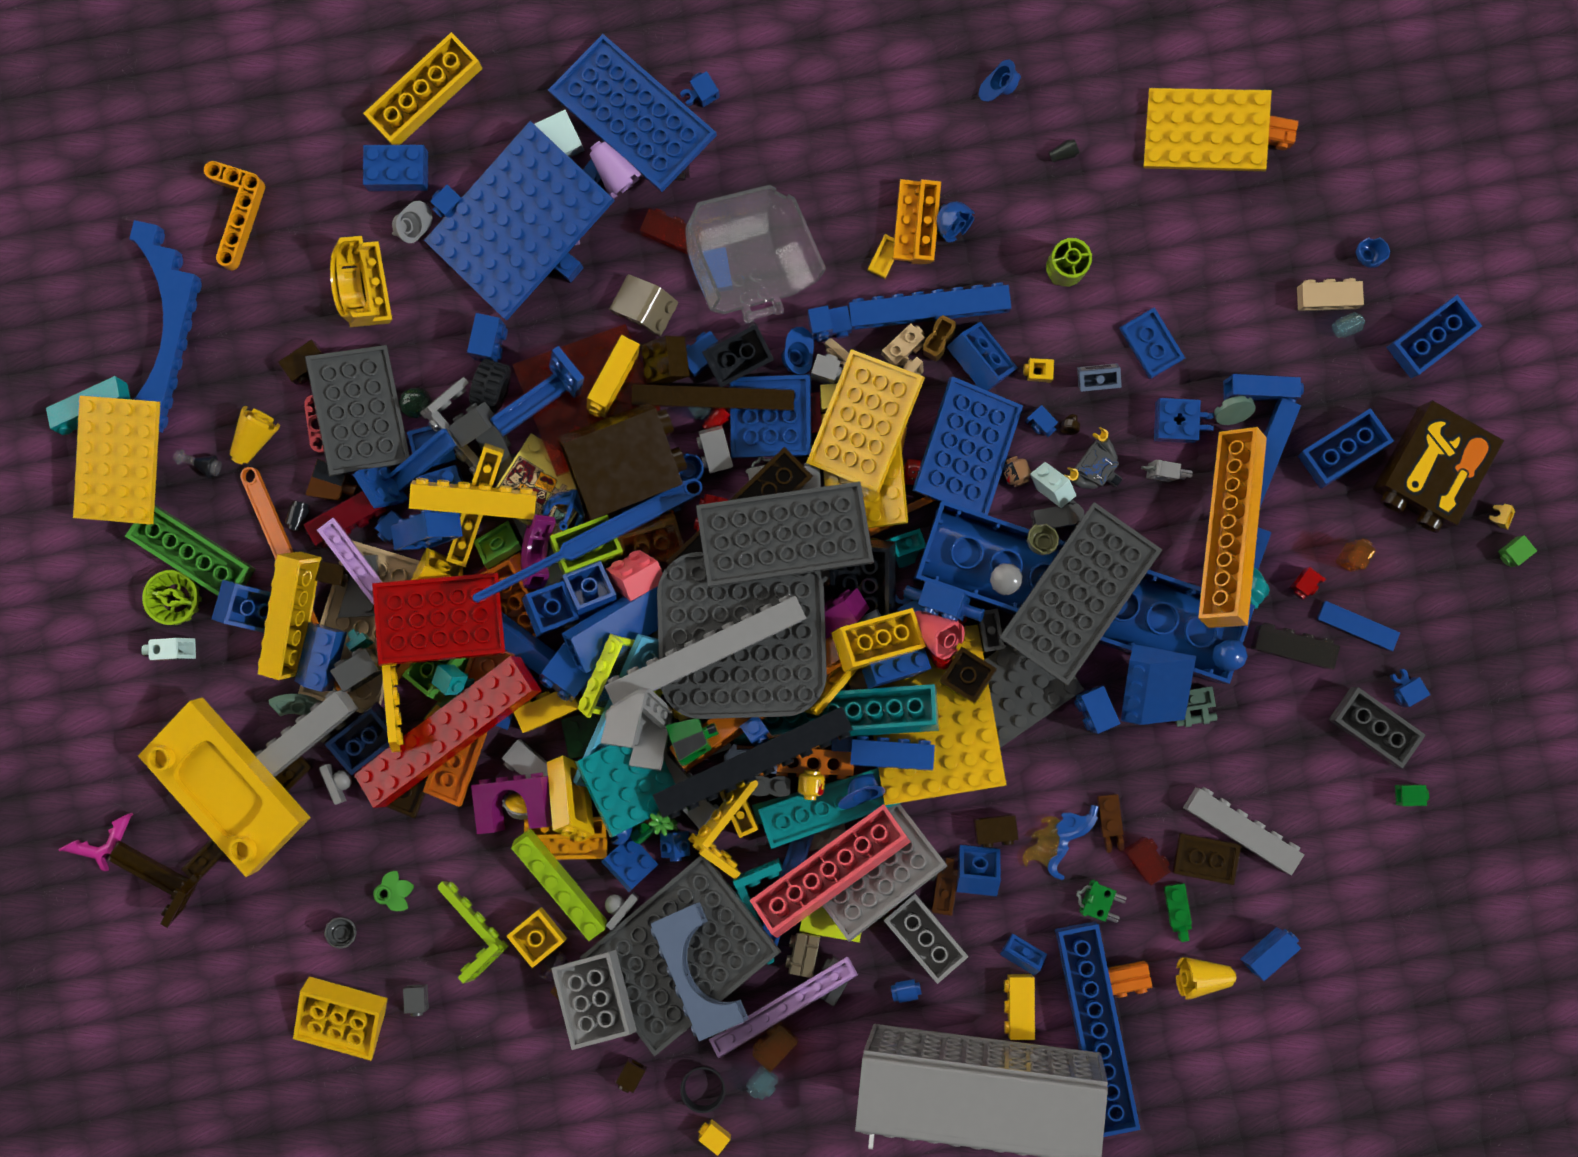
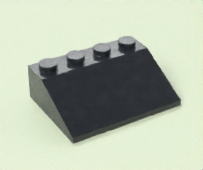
[830,540,896,616]

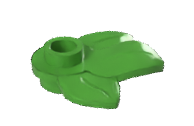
[373,871,414,911]

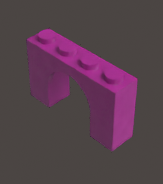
[471,772,552,834]

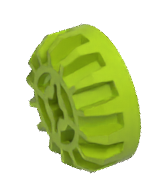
[142,570,202,625]

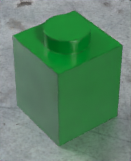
[1395,784,1429,806]

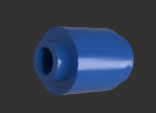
[891,979,922,1003]

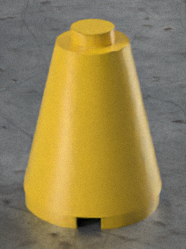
[229,406,280,465]
[1176,957,1236,1000]

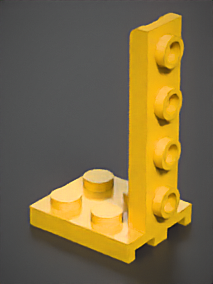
[688,780,758,880]

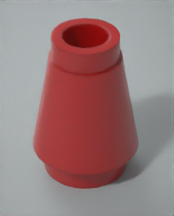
[702,408,731,430]

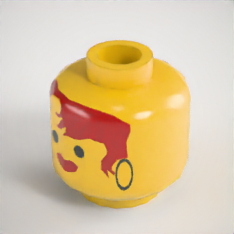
[797,770,825,800]

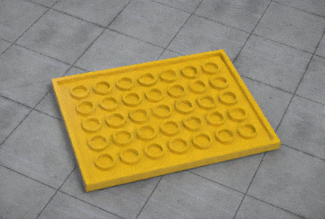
[862,624,1007,805]

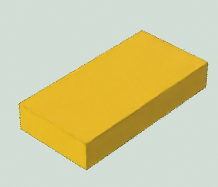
[867,234,894,279]

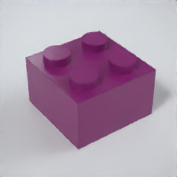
[824,588,869,639]

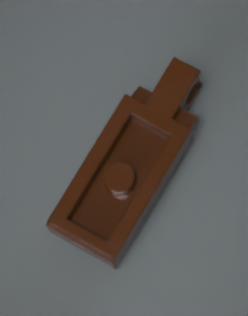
[932,857,958,916]

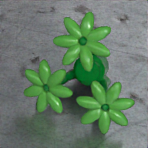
[630,811,678,844]

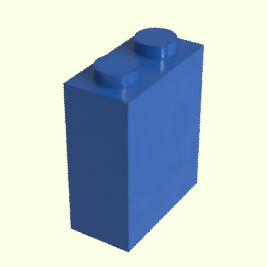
[1240,927,1301,981]

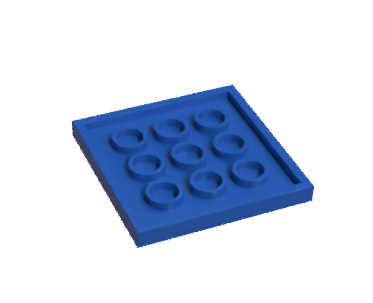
[730,375,812,458]

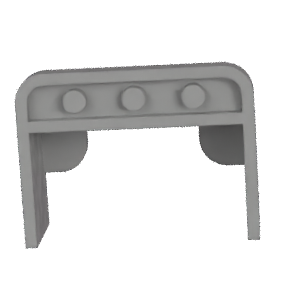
[601,687,673,771]

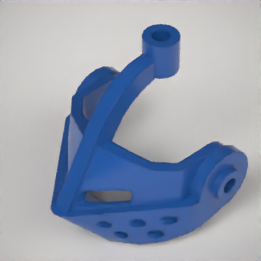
[541,489,585,531]

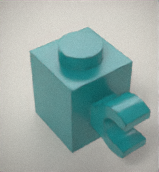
[431,665,475,695]

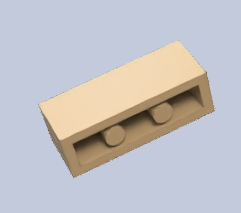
[1297,278,1364,311]

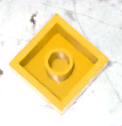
[507,907,567,968]

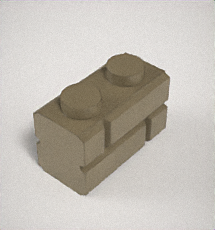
[785,930,820,978]

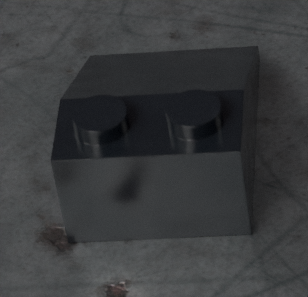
[702,321,774,387]

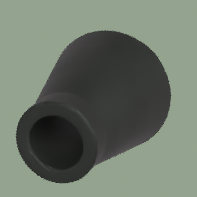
[1049,139,1080,163]

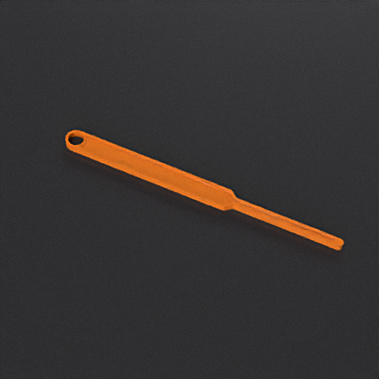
[240,467,348,693]

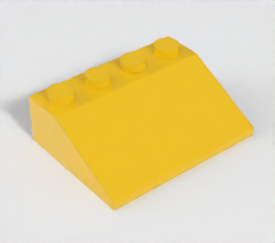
[293,976,388,1061]

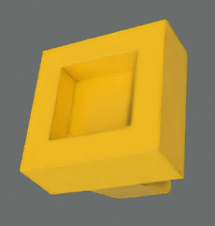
[1489,504,1515,530]

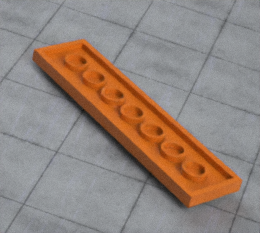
[423,650,515,807]

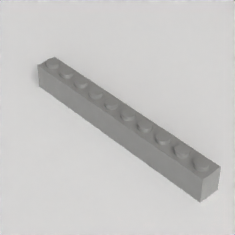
[605,594,806,704]

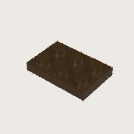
[1172,833,1241,885]

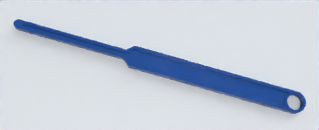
[473,478,702,603]

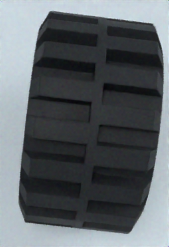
[469,358,511,414]

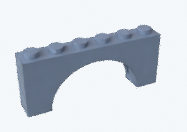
[651,902,749,1041]

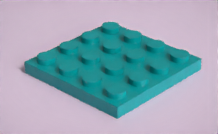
[575,745,675,838]

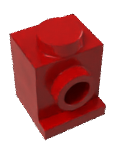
[1290,567,1326,600]

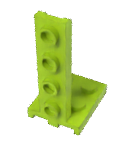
[438,881,509,984]

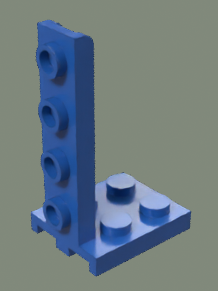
[490,346,584,436]
[353,429,457,509]

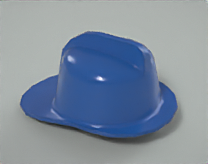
[979,59,1021,102]
[781,327,814,374]
[838,773,885,809]

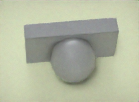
[319,764,352,805]
[605,892,639,930]

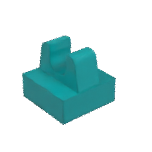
[346,629,373,652]

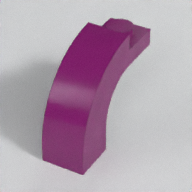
[521,515,556,589]

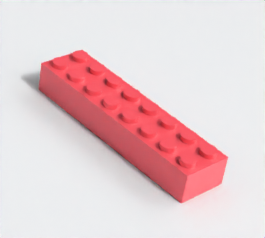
[749,804,911,938]

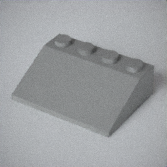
[551,950,637,1050]

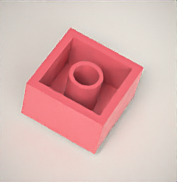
[606,550,663,601]

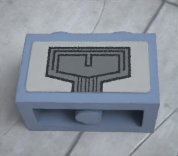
[1077,363,1122,392]

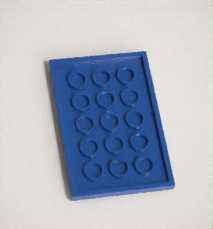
[912,376,1023,515]

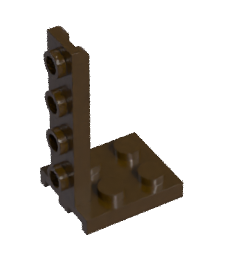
[108,841,203,928]

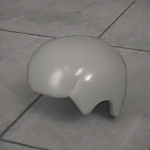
[990,563,1023,595]

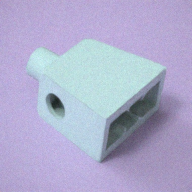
[142,638,196,660]

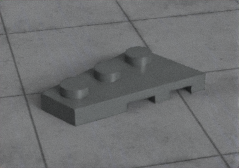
[338,555,379,618]

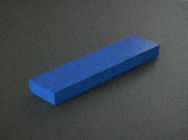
[1316,601,1400,651]

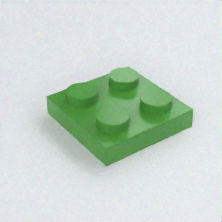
[474,521,522,570]

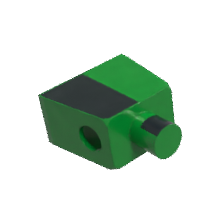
[666,718,719,766]

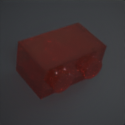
[1124,836,1171,886]

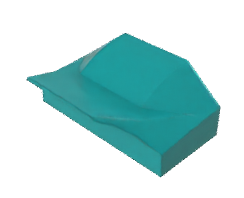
[886,529,926,568]

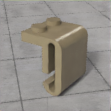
[609,274,679,337]

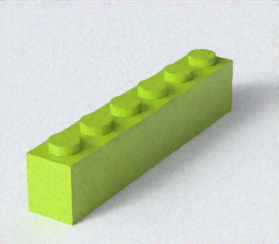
[511,829,607,941]

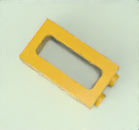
[587,335,640,418]
[547,755,595,841]

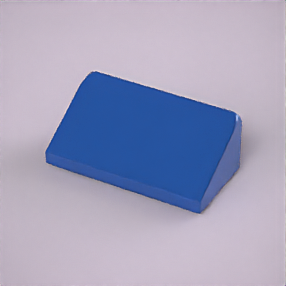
[1000,933,1047,975]

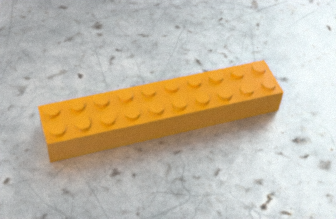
[1198,427,1267,628]

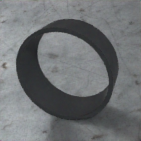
[680,1066,726,1113]

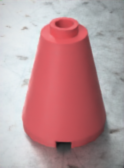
[915,611,965,660]

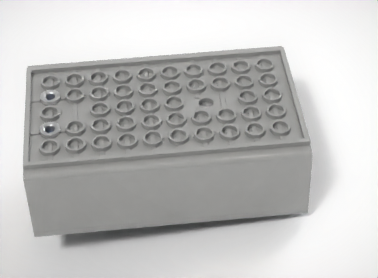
[855,1024,1108,1157]

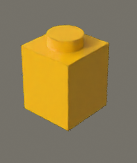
[698,1119,731,1156]

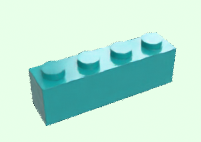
[46,376,131,435]

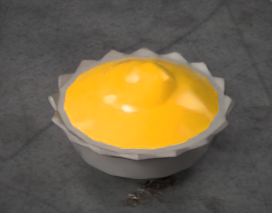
[502,791,528,820]

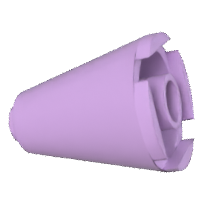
[590,141,642,199]

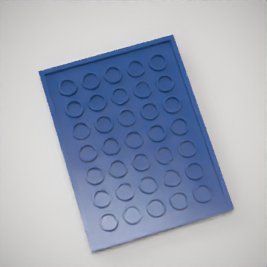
[424,121,615,320]

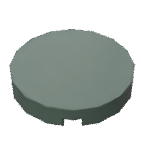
[1214,396,1256,425]

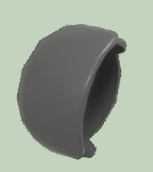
[324,917,357,949]

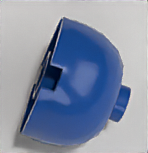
[936,201,975,243]

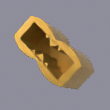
[923,315,956,362]

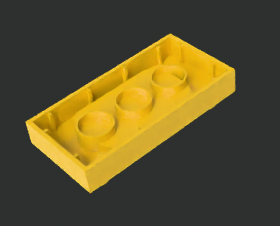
[138,697,311,877]

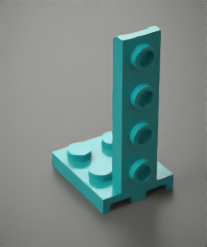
[733,858,782,965]

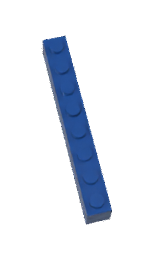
[848,283,1011,330]

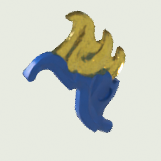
[1023,804,1099,880]

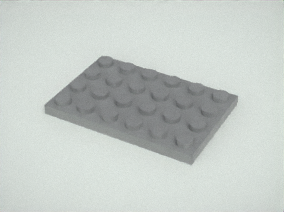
[823,804,947,942]

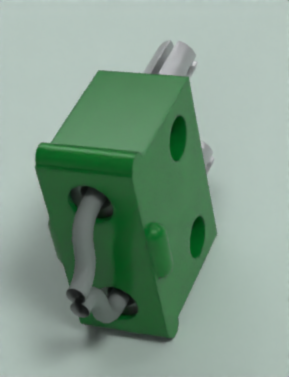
[1076,879,1127,923]

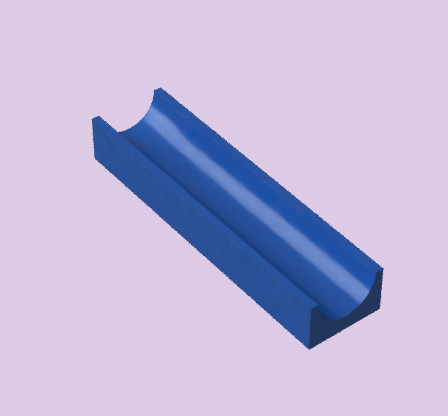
[913,500,1255,684]

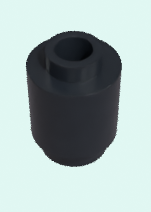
[285,501,309,531]

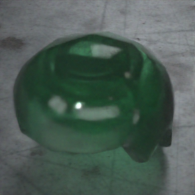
[399,387,432,419]

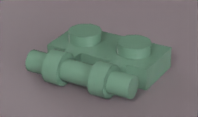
[1175,686,1217,728]

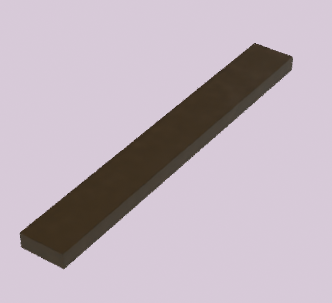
[632,384,794,411]
[181,755,313,878]

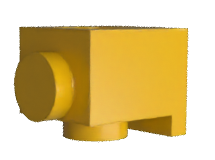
[1023,358,1054,383]

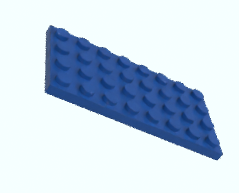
[548,34,717,192]

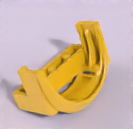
[330,236,392,327]

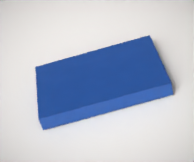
[1119,307,1185,379]

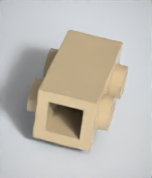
[881,324,925,367]

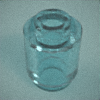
[1332,312,1365,338]

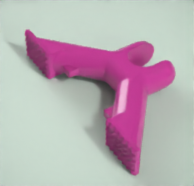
[59,813,133,872]

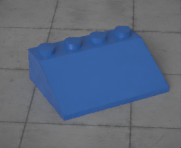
[1121,644,1196,725]

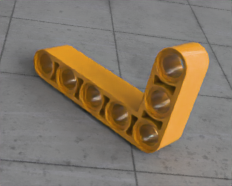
[204,161,265,271]

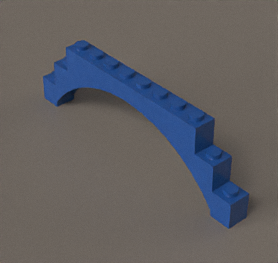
[76,220,202,454]

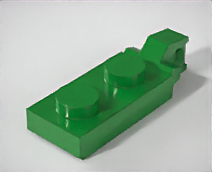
[1164,883,1192,942]

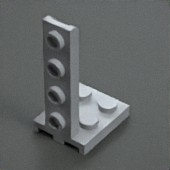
[420,377,479,476]

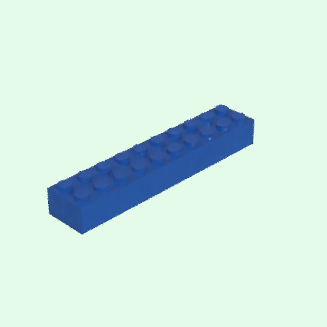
[1055,921,1141,1137]

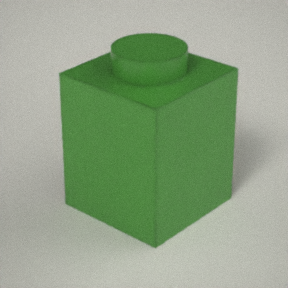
[1498,535,1537,567]

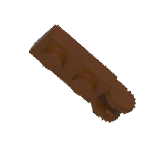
[1097,794,1124,853]

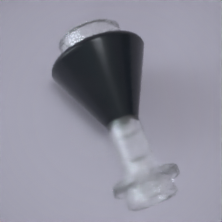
[173,449,222,478]

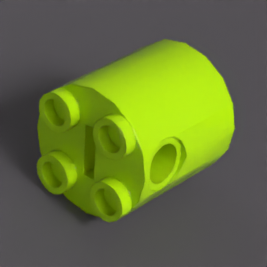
[1046,238,1092,287]

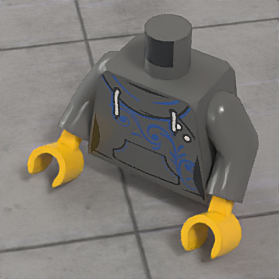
[1064,427,1123,489]

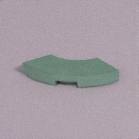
[269,694,322,716]

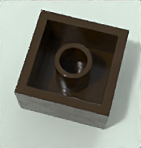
[641,336,690,385]
[940,646,997,705]

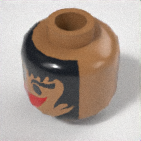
[1002,456,1032,487]

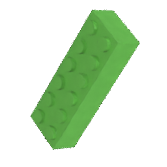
[125,504,256,596]

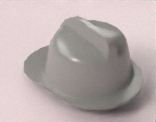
[392,201,432,243]

